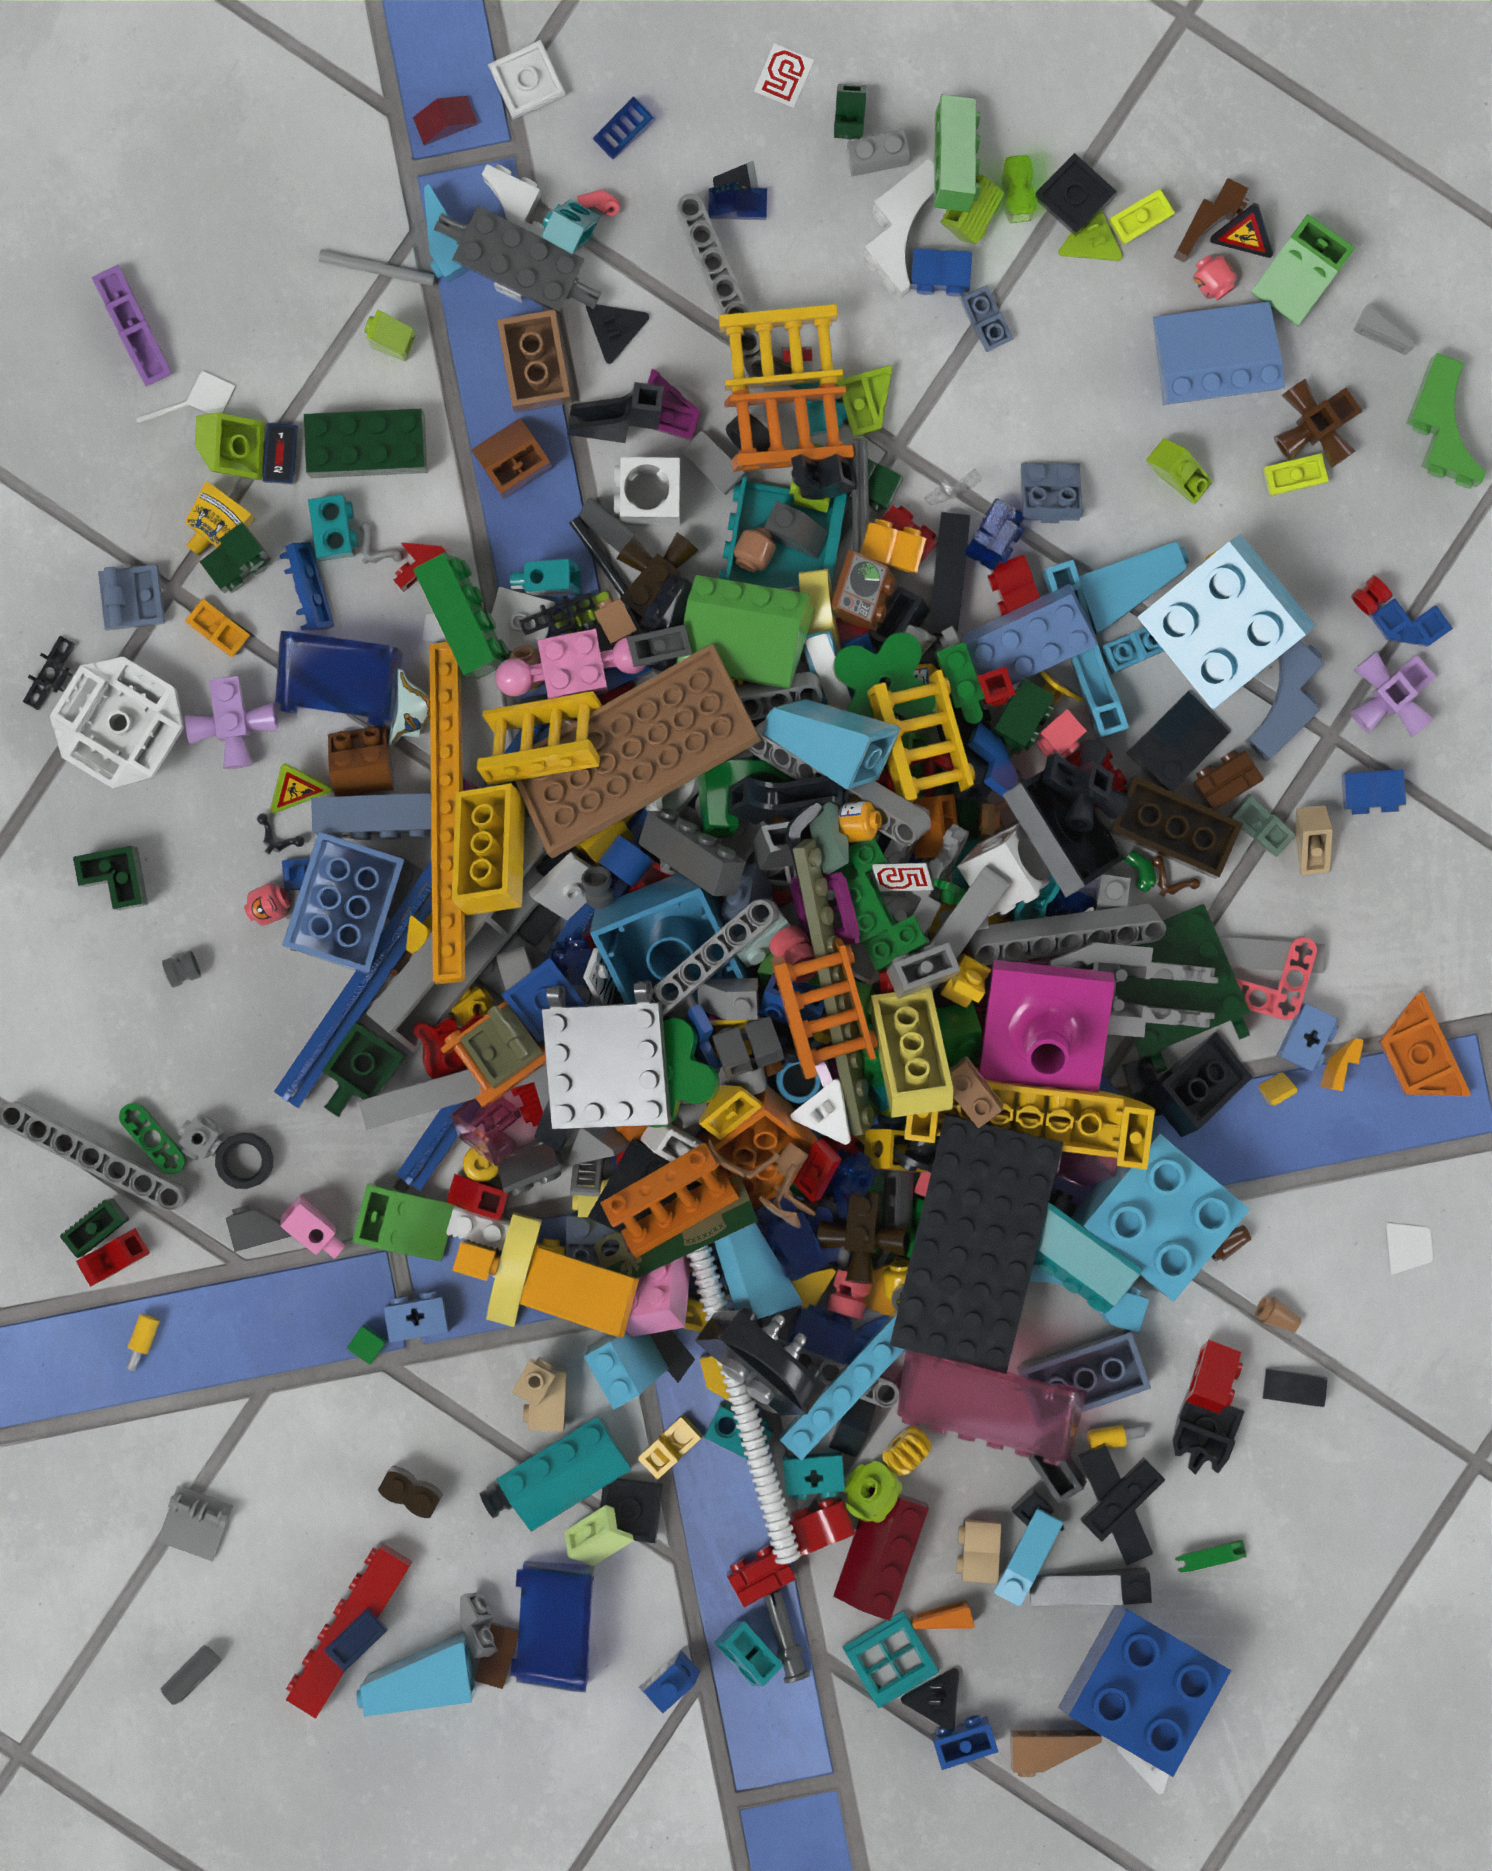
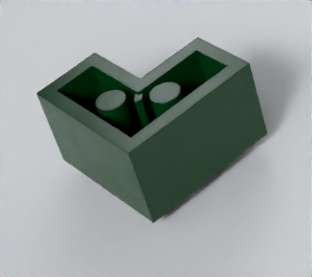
[199,522,272,593]
[73,846,148,911]

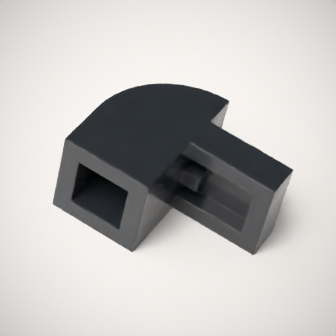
[791,454,857,500]

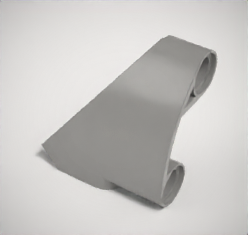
[672,1057,767,1137]

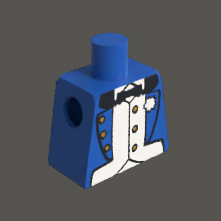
[639,1649,700,1713]

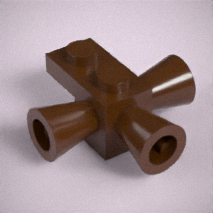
[1274,379,1362,468]

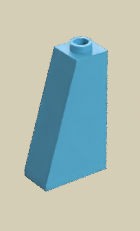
[1079,541,1189,635]
[714,1223,802,1320]

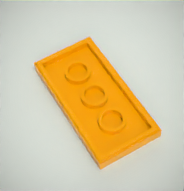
[520,1247,639,1338]

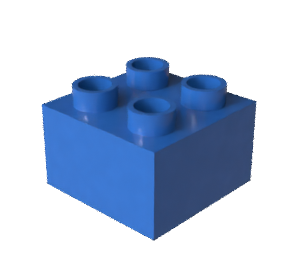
[1058,1605,1232,1777]

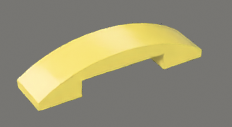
[799,569,841,651]
[486,1212,542,1327]

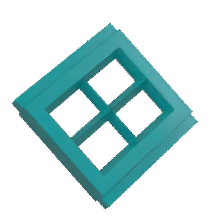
[842,1610,939,1709]

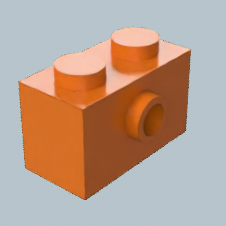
[912,794,958,858]

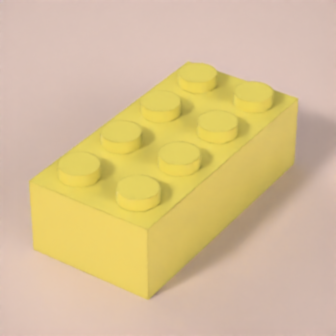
[871,987,954,1118]

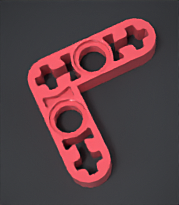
[1236,937,1317,1020]

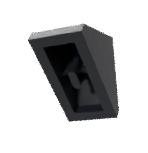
[828,1398,876,1458]

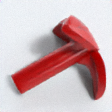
[909,753,954,797]

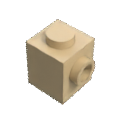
[512,1357,557,1407]

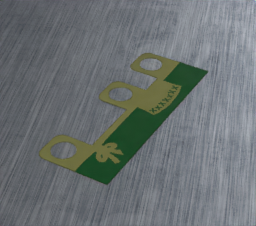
[594,1176,758,1278]

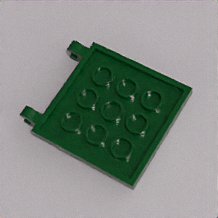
[1115,903,1250,1074]

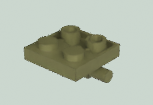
[460,1004,544,1089]

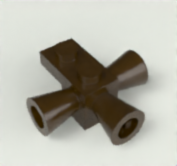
[616,532,699,618]
[817,1190,911,1284]

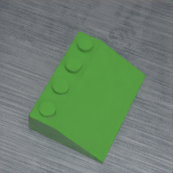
[677,575,815,689]

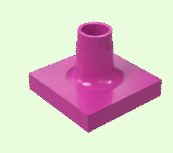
[979,960,1115,1092]

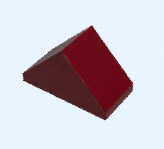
[413,96,478,146]

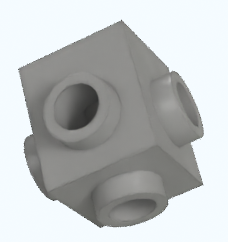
[178,1116,224,1160]

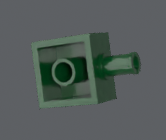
[991,678,1055,759]
[322,1022,408,1117]

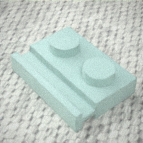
[736,910,791,968]

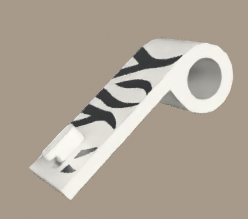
[583,948,622,1005]

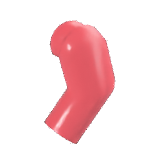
[577,190,620,216]

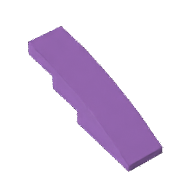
[91,264,172,386]

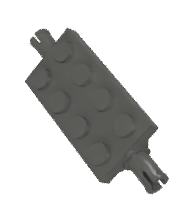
[434,206,602,314]

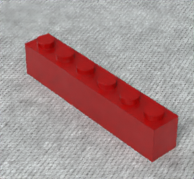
[286,1543,413,1719]

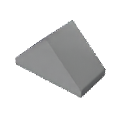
[568,1127,630,1165]

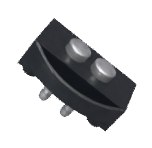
[695,1307,826,1415]

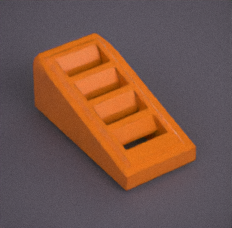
[910,1600,975,1629]

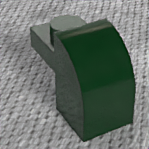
[834,84,867,140]

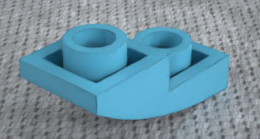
[1100,627,1164,674]

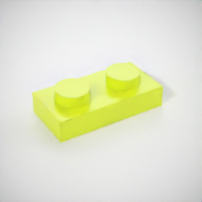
[1109,189,1175,246]
[1263,453,1329,497]

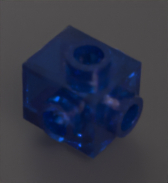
[1045,889,1096,917]
[832,1147,879,1197]

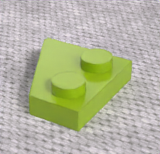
[838,365,892,438]

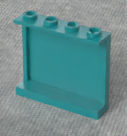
[719,476,847,588]

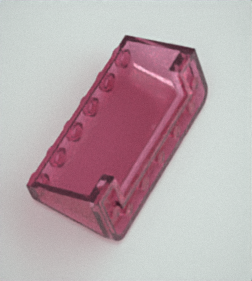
[897,1350,1087,1466]

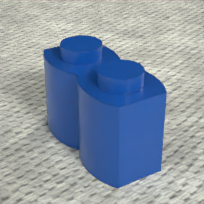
[911,249,972,297]
[1342,769,1406,815]

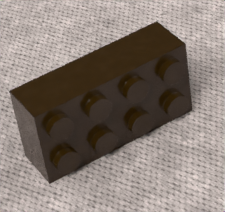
[1108,776,1243,879]

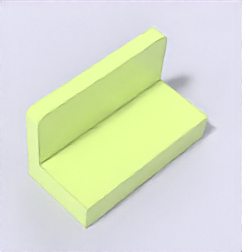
[564,1505,634,1566]

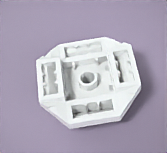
[50,657,184,789]

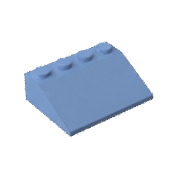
[1153,301,1285,405]
[282,832,405,974]

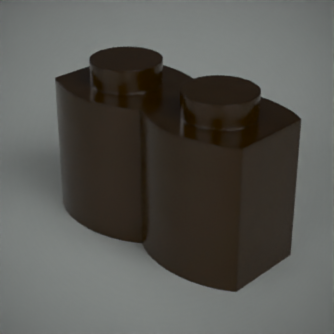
[378,1466,443,1518]

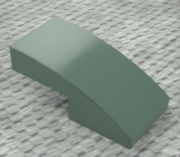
[1228,794,1296,857]
[810,802,849,875]

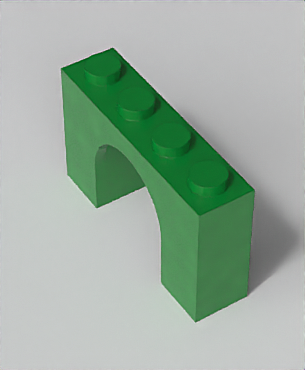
[698,757,797,838]

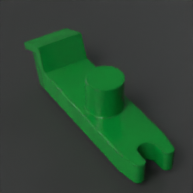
[933,878,969,905]
[1175,1540,1247,1573]

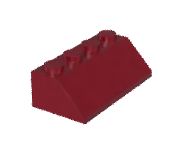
[833,1487,929,1621]

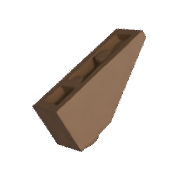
[1010,1730,1102,1777]

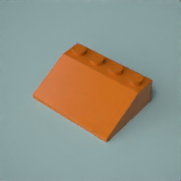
[695,1085,818,1211]

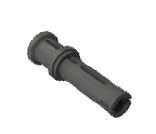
[764,1590,810,1684]

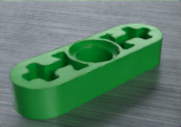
[119,1103,186,1174]

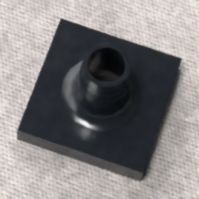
[1003,769,1125,897]

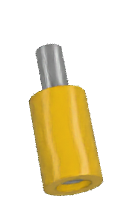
[126,1313,160,1372]
[1087,1424,1145,1449]

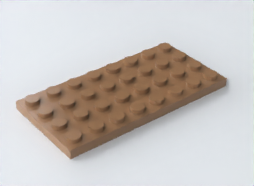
[515,643,761,859]

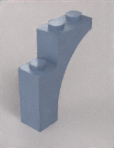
[1245,640,1324,762]

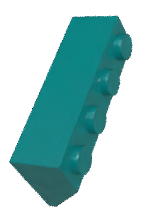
[1034,1203,1143,1314]
[496,1417,632,1532]

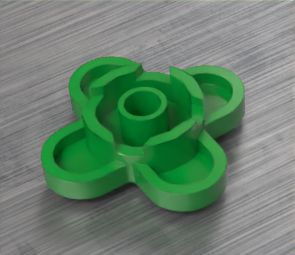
[833,632,935,720]
[646,1018,720,1128]

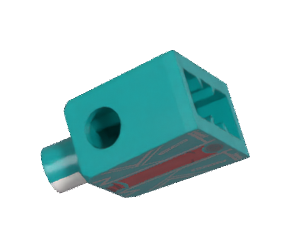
[510,559,582,597]

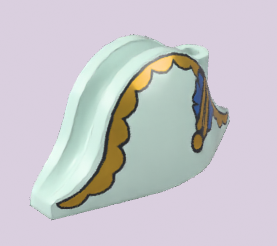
[388,668,430,745]

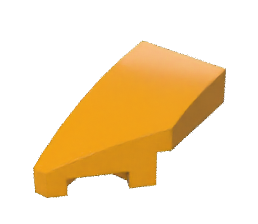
[1320,1038,1364,1091]

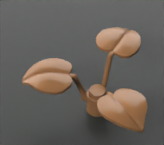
[706,1139,818,1229]

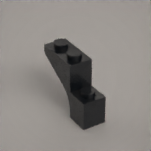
[567,382,664,443]
[640,574,693,675]
[728,776,843,825]

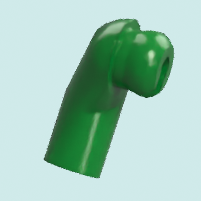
[1124,848,1157,892]

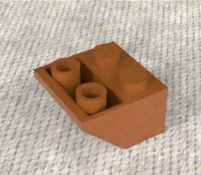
[471,418,552,499]
[328,725,394,797]

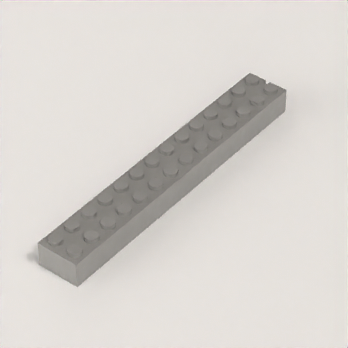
[366,815,580,1053]

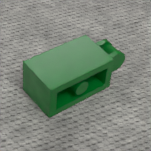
[934,642,984,724]

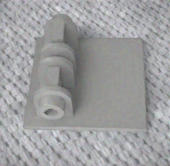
[157,1485,233,1562]

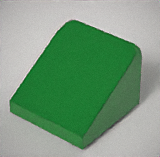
[347,1324,387,1365]

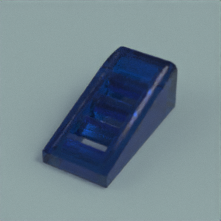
[592,96,657,160]

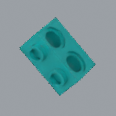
[541,199,601,254]
[308,494,358,562]
[704,1401,773,1459]
[714,1621,784,1687]

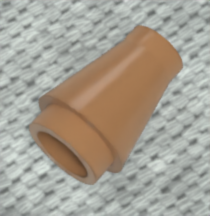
[1255,1296,1301,1333]

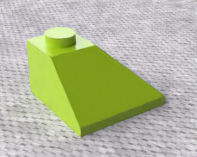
[195,412,265,480]

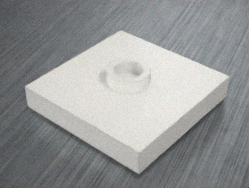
[488,40,566,120]
[491,587,556,652]
[529,852,593,920]

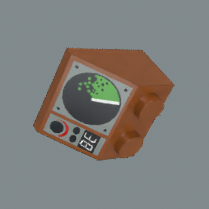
[831,550,895,631]

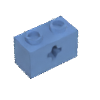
[1276,1003,1338,1072]
[384,1291,451,1343]

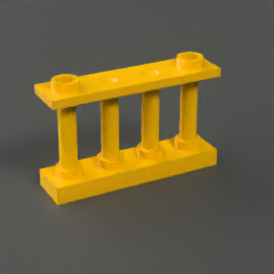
[718,304,844,392]
[867,669,975,803]
[477,691,602,785]

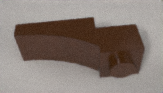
[1174,178,1249,262]

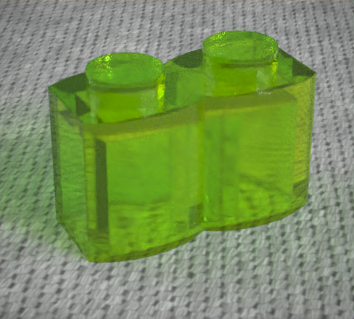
[1001,155,1037,224]

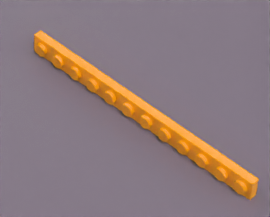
[429,642,465,984]

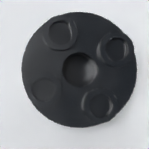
[893,1136,940,1173]

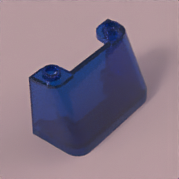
[275,631,403,726]
[511,1561,595,1692]

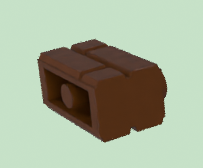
[1192,749,1264,811]

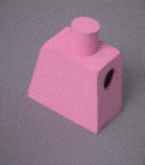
[280,1194,345,1259]

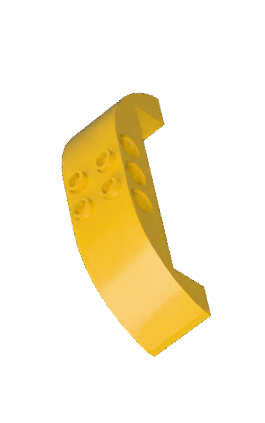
[904,1080,1155,1170]

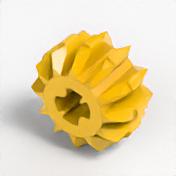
[882,1426,932,1476]

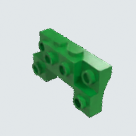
[832,836,930,971]

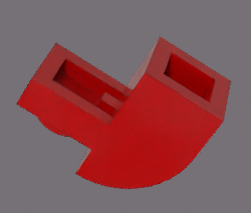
[76,1228,150,1287]

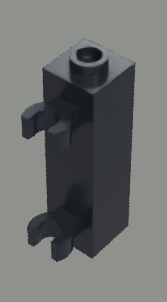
[936,696,992,801]

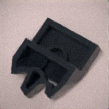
[1172,1390,1245,1475]

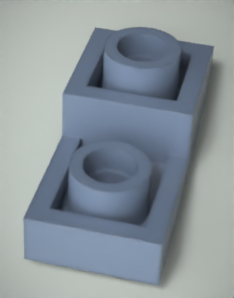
[959,285,1013,352]

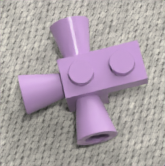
[1350,651,1436,737]
[185,676,279,769]

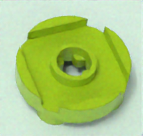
[844,1461,902,1523]

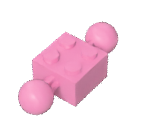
[495,629,646,699]

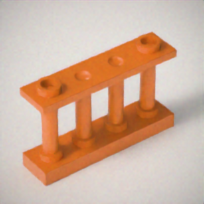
[724,383,854,472]
[770,938,878,1079]
[440,1001,546,1107]
[600,1142,739,1258]

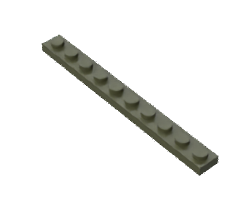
[793,839,874,1136]

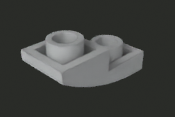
[681,430,746,495]
[460,1593,498,1658]

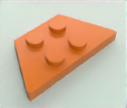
[1379,991,1471,1096]

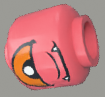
[1193,255,1237,301]
[244,883,291,926]

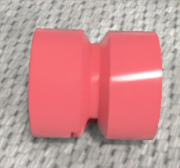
[769,926,818,983]
[826,1269,873,1320]

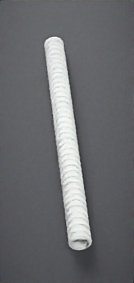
[686,1245,801,1564]

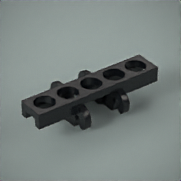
[519,592,596,637]
[23,636,75,710]

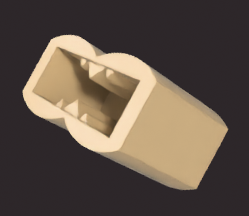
[956,1519,1001,1584]

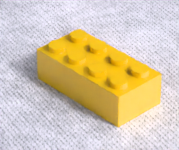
[452,783,525,915]

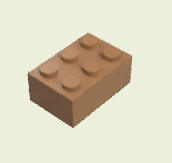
[497,309,572,413]

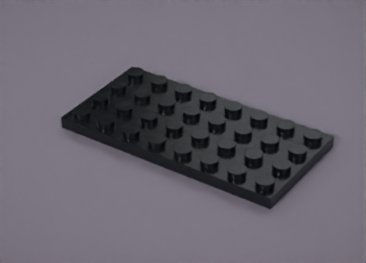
[890,1113,1063,1374]

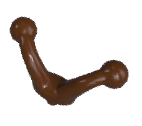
[1152,855,1200,897]

